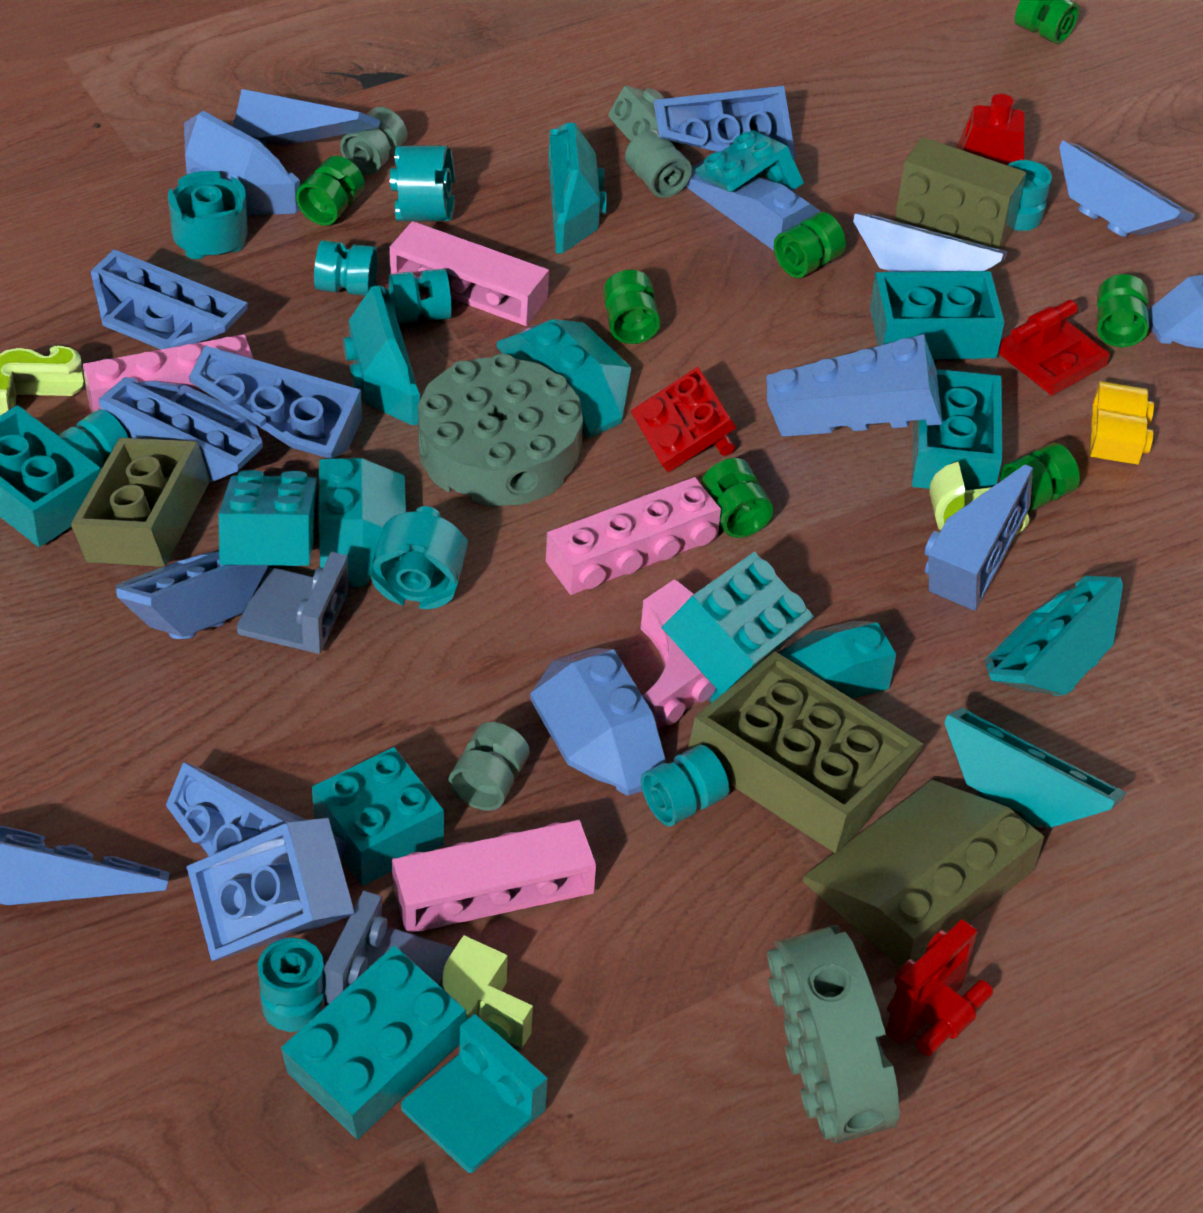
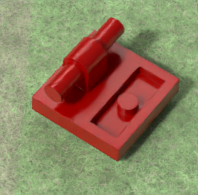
[998,300,1110,396]
[630,366,737,473]
[886,919,993,1056]

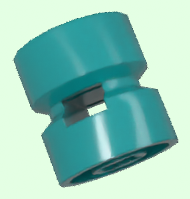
[1007,160,1052,231]
[314,240,378,296]
[389,268,451,324]
[58,409,128,469]
[641,744,729,827]
[257,937,326,1032]

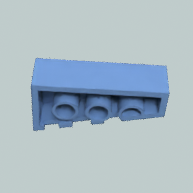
[766,334,942,437]

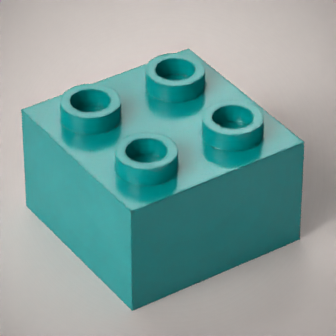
[312,747,444,886]

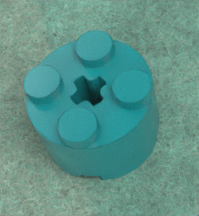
[390,145,455,222]
[168,171,248,259]
[371,506,469,609]

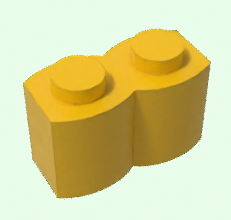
[1089,381,1154,465]

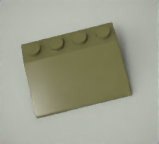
[687,651,924,854]
[802,780,1044,968]

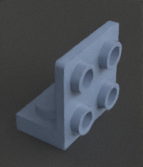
[237,552,349,654]
[324,891,454,1003]

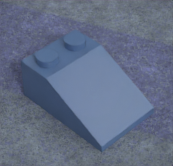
[924,465,1033,611]
[187,818,355,961]

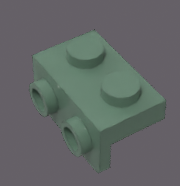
[608,85,684,145]

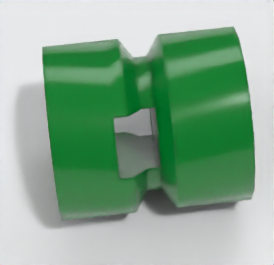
[1015,0,1079,45]
[296,156,365,226]
[773,212,846,278]
[603,270,660,344]
[1097,274,1149,348]
[1000,443,1080,513]
[701,458,774,538]

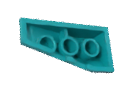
[709,620,896,703]

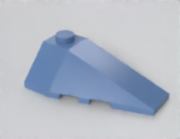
[653,86,796,159]
[233,89,380,147]
[685,160,822,250]
[189,345,362,459]
[166,762,348,861]
[0,825,170,905]

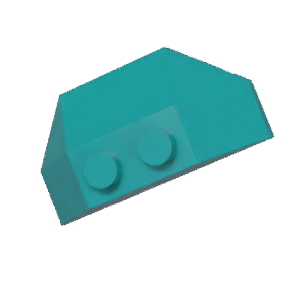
[548,123,606,253]
[343,286,420,425]
[496,319,631,439]
[319,458,406,587]
[984,576,1123,696]
[944,707,1127,828]

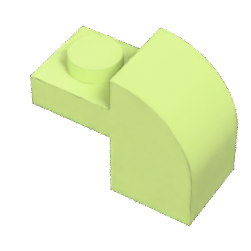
[442,935,533,1048]

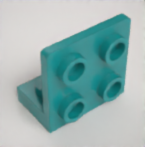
[695,130,804,192]
[401,1014,548,1173]

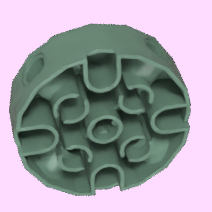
[418,354,583,506]
[766,925,900,1144]

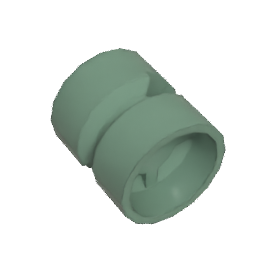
[340,107,407,175]
[625,129,692,198]
[448,722,530,811]

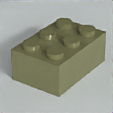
[895,137,1026,250]
[71,438,211,567]

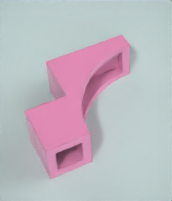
[641,579,716,730]

